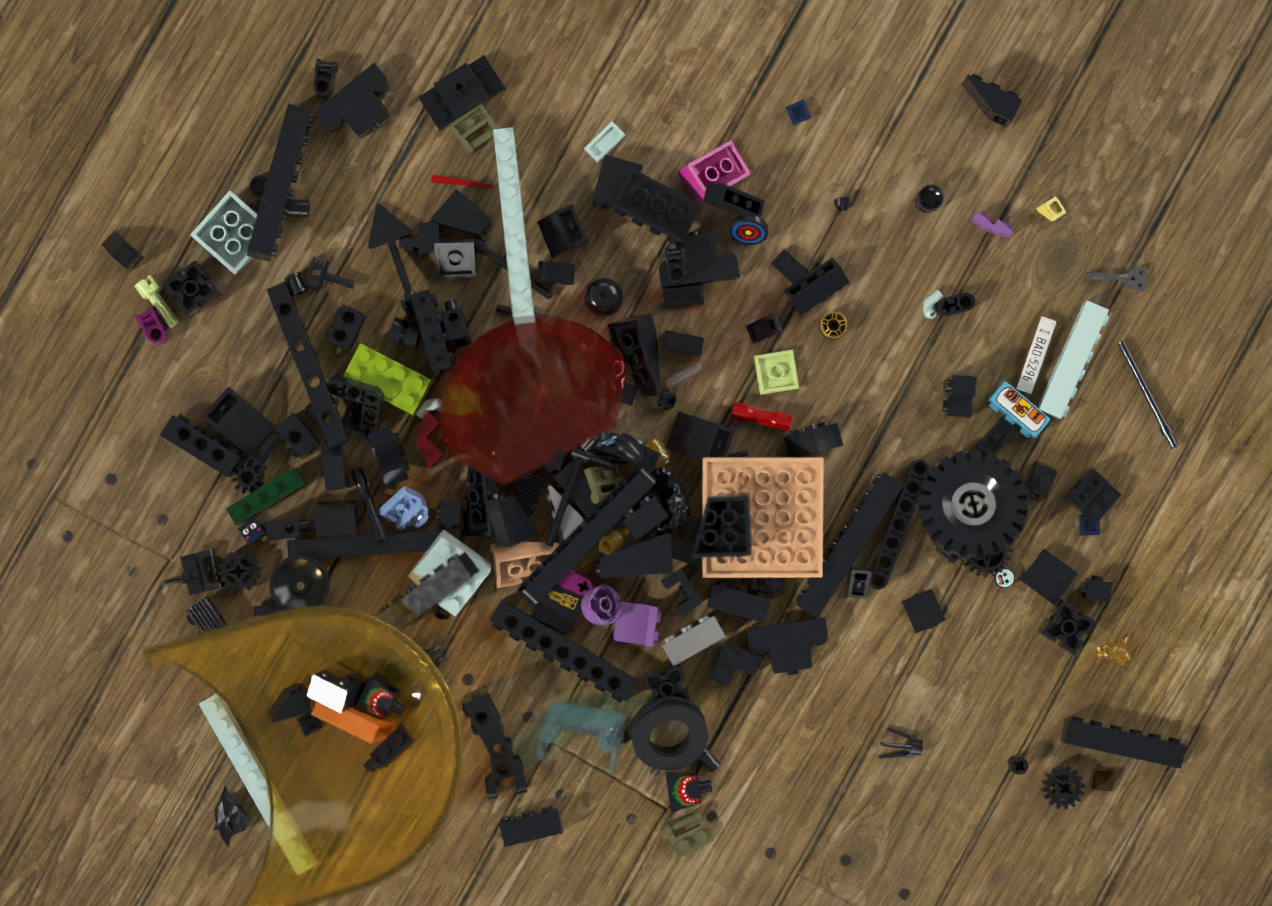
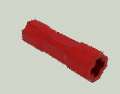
[731,402,793,431]

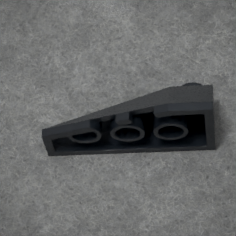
[607,313,661,397]

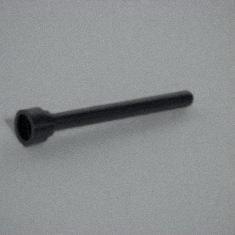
[474,236,553,299]

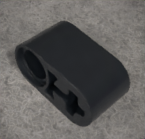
[536,261,576,285]
[936,293,975,317]

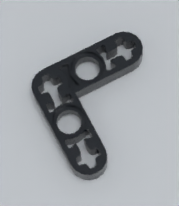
[326,375,384,440]

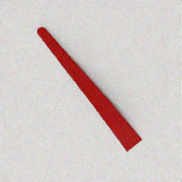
[431,175,493,188]

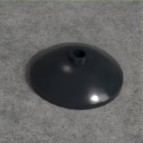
[269,555,330,615]

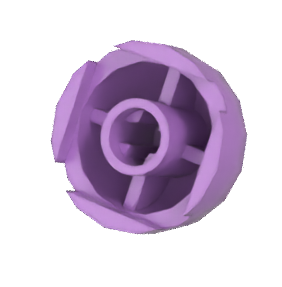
[581,585,621,625]

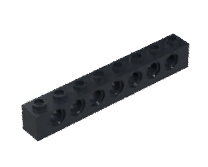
[489,599,639,702]

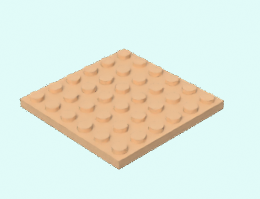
[702,457,824,578]

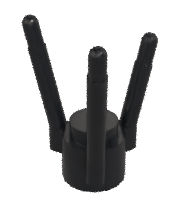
[879,727,923,759]

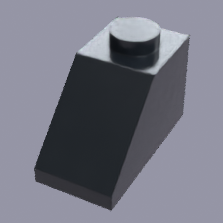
[102,230,144,271]
[268,683,312,723]

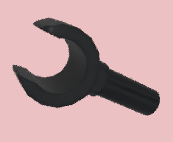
[165,572,186,585]

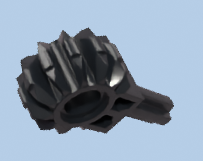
[231,434,279,494]

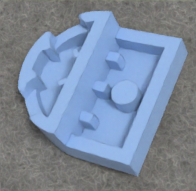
[379,486,428,530]

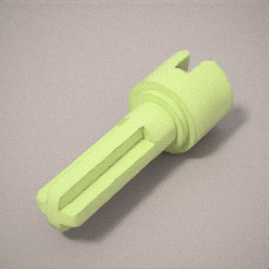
[134,275,179,328]

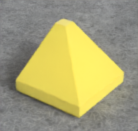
[1036,196,1066,222]

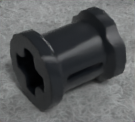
[284,271,308,297]
[1008,755,1028,775]

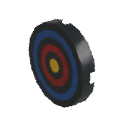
[729,215,768,245]

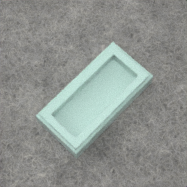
[584,121,626,163]

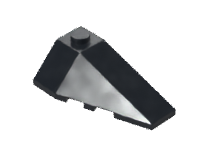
[463,456,499,536]

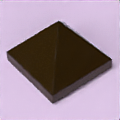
[1092,770,1114,792]

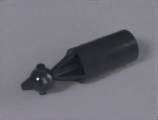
[249,199,310,218]

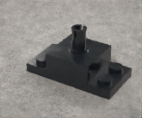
[418,55,506,131]

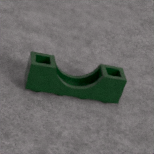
[226,467,307,526]

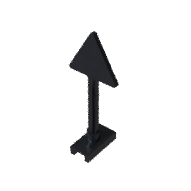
[368,203,415,318]

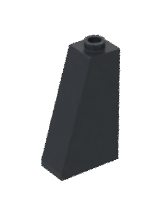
[596,533,673,578]

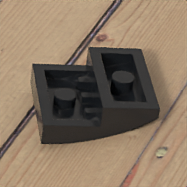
[1020,549,1078,605]

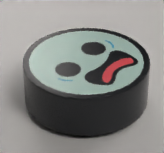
[994,568,1015,588]

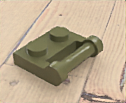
[449,103,499,155]
[584,462,623,504]
[663,808,714,858]

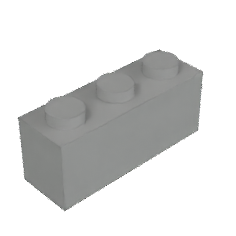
[662,614,726,666]

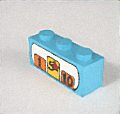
[987,381,1051,438]

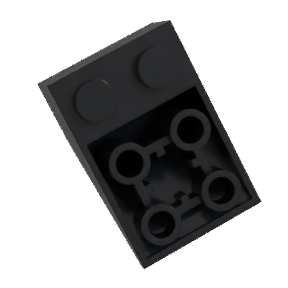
[961,74,1022,127]
[202,387,276,456]
[665,411,735,462]

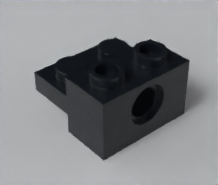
[1063,468,1122,525]

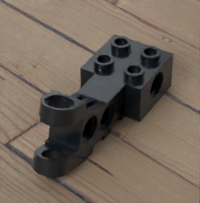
[461,685,527,800]

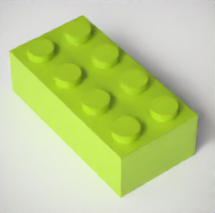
[343,343,433,416]

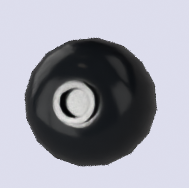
[584,278,624,318]

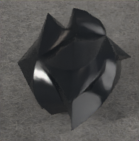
[213,785,251,847]

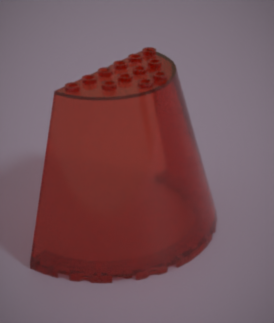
[440,316,627,484]

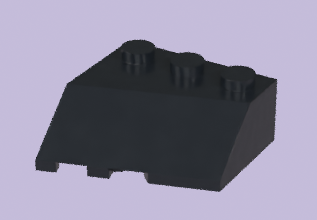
[691,492,753,558]

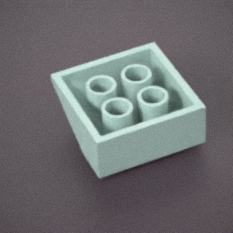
[190,191,257,275]
[408,529,492,616]

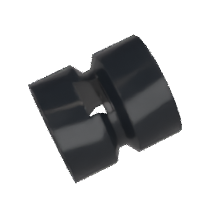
[915,185,944,214]
[388,317,421,349]

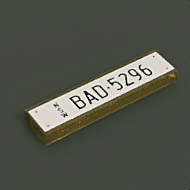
[1014,315,1059,396]

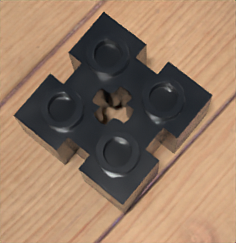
[163,260,223,318]
[1038,599,1096,655]
[643,664,690,702]

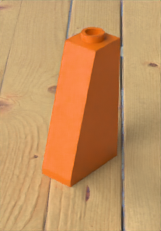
[311,700,396,744]

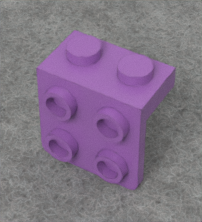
[614,602,661,647]

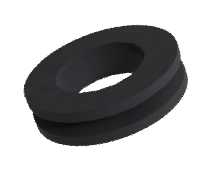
[630,696,708,771]

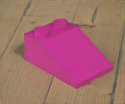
[677,140,751,204]

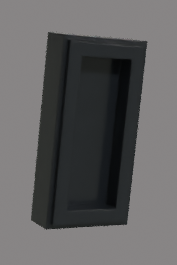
[663,284,704,308]

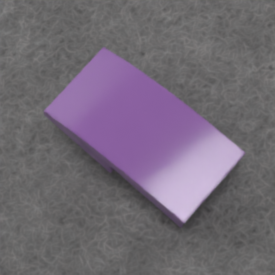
[971,212,1013,238]

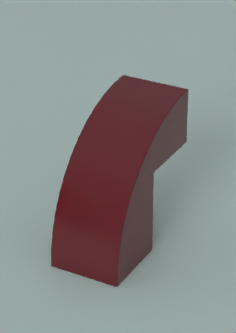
[417,412,445,469]

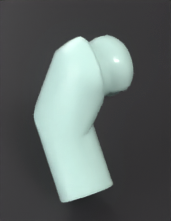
[923,290,943,319]
[416,398,445,419]

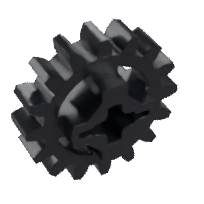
[218,550,262,593]
[1041,765,1086,810]

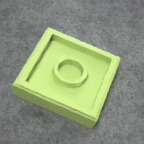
[754,350,799,395]

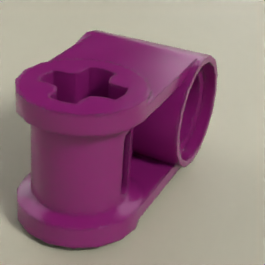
[135,306,169,345]
[557,569,594,596]

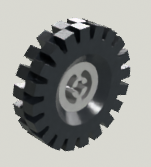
[919,450,1029,561]

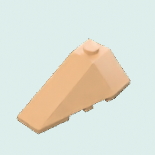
[491,541,561,588]

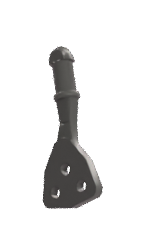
[1085,267,1148,292]

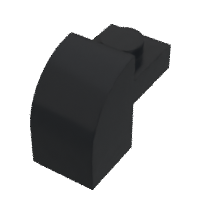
[399,223,440,257]

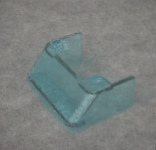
[535,701,626,775]

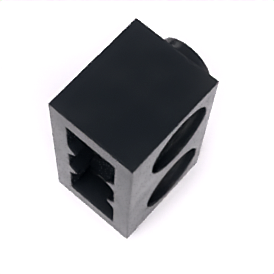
[326,304,367,352]

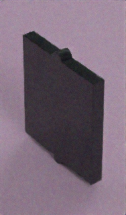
[902,588,946,633]

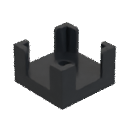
[661,568,702,616]

